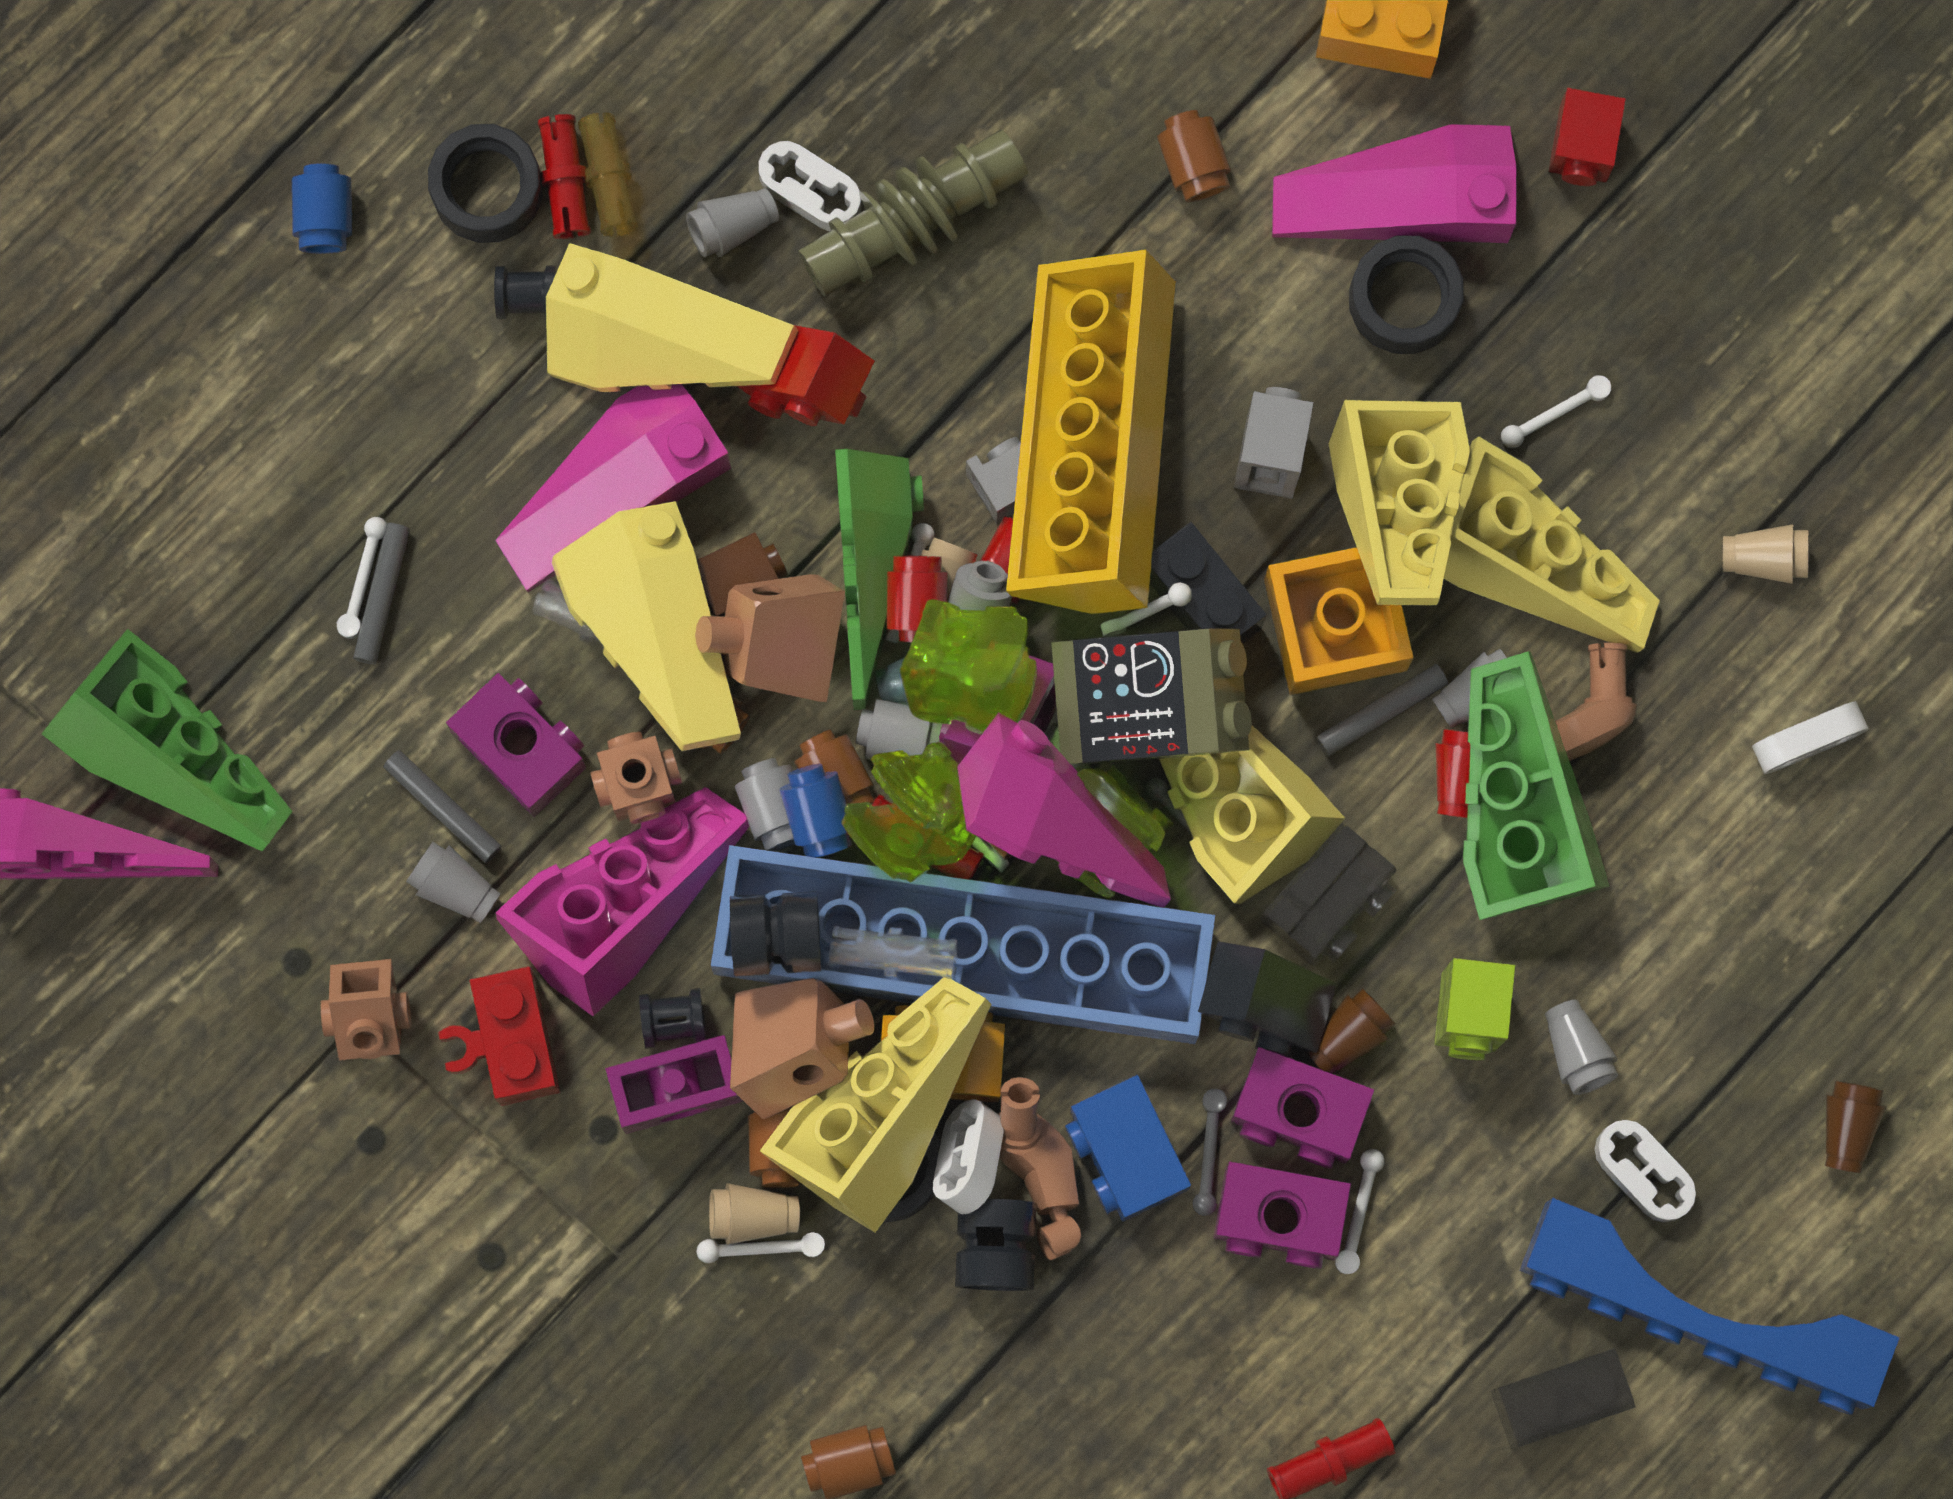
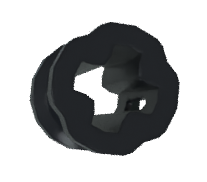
[494,265,557,319]
[639,988,706,1049]

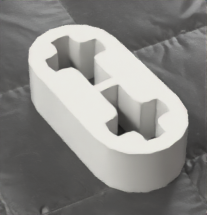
[759,141,861,231]
[1752,701,1869,774]
[933,1099,1004,1214]
[1595,1120,1696,1222]

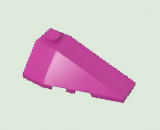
[1272,124,1516,243]
[495,384,731,592]
[957,712,1171,908]
[496,787,749,1016]
[0,788,218,880]

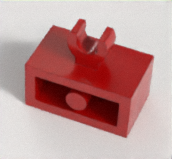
[737,325,875,426]
[438,966,561,1106]

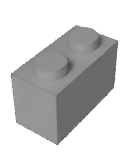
[1234,387,1313,499]

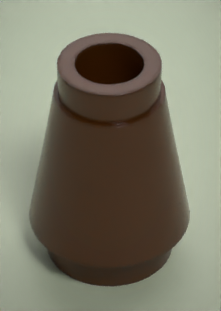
[1305,989,1396,1074]
[1825,1081,1887,1173]

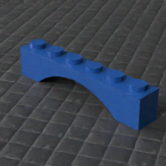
[1519,1198,1900,1415]

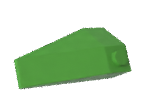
[835,449,924,710]
[42,629,293,851]
[1463,651,1610,920]

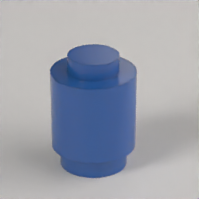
[292,164,352,254]
[779,764,854,858]

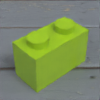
[1434,958,1515,1060]

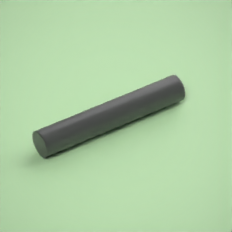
[353,523,410,665]
[1316,664,1448,757]
[383,750,502,864]

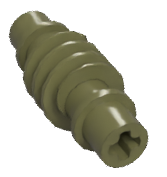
[798,130,1028,297]

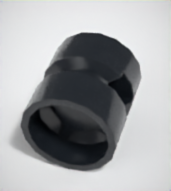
[730,891,821,977]
[955,1199,1037,1291]

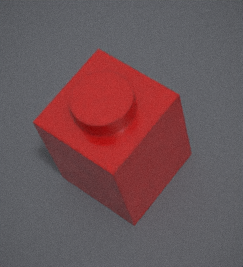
[1548,88,1626,186]

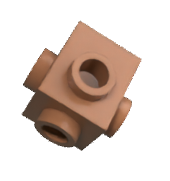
[590,732,682,824]
[321,959,411,1060]

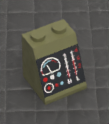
[1051,629,1252,764]

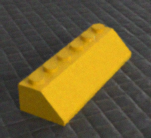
[1006,250,1176,614]

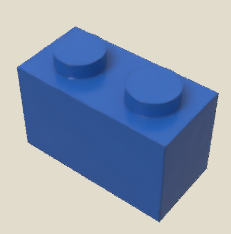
[1065,1075,1191,1222]

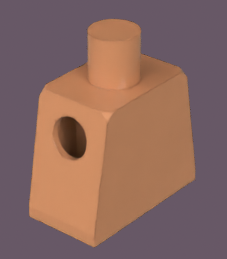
[695,574,845,702]
[730,978,874,1119]

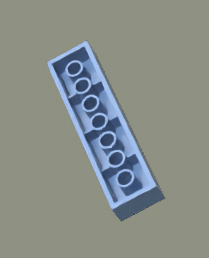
[711,845,1215,1044]

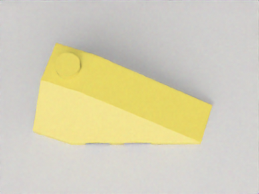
[546,243,798,392]
[1329,400,1470,605]
[1444,436,1660,653]
[551,501,741,751]
[1159,725,1345,904]
[760,976,992,1233]

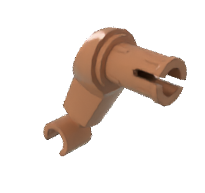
[1555,643,1637,761]
[997,1077,1081,1260]

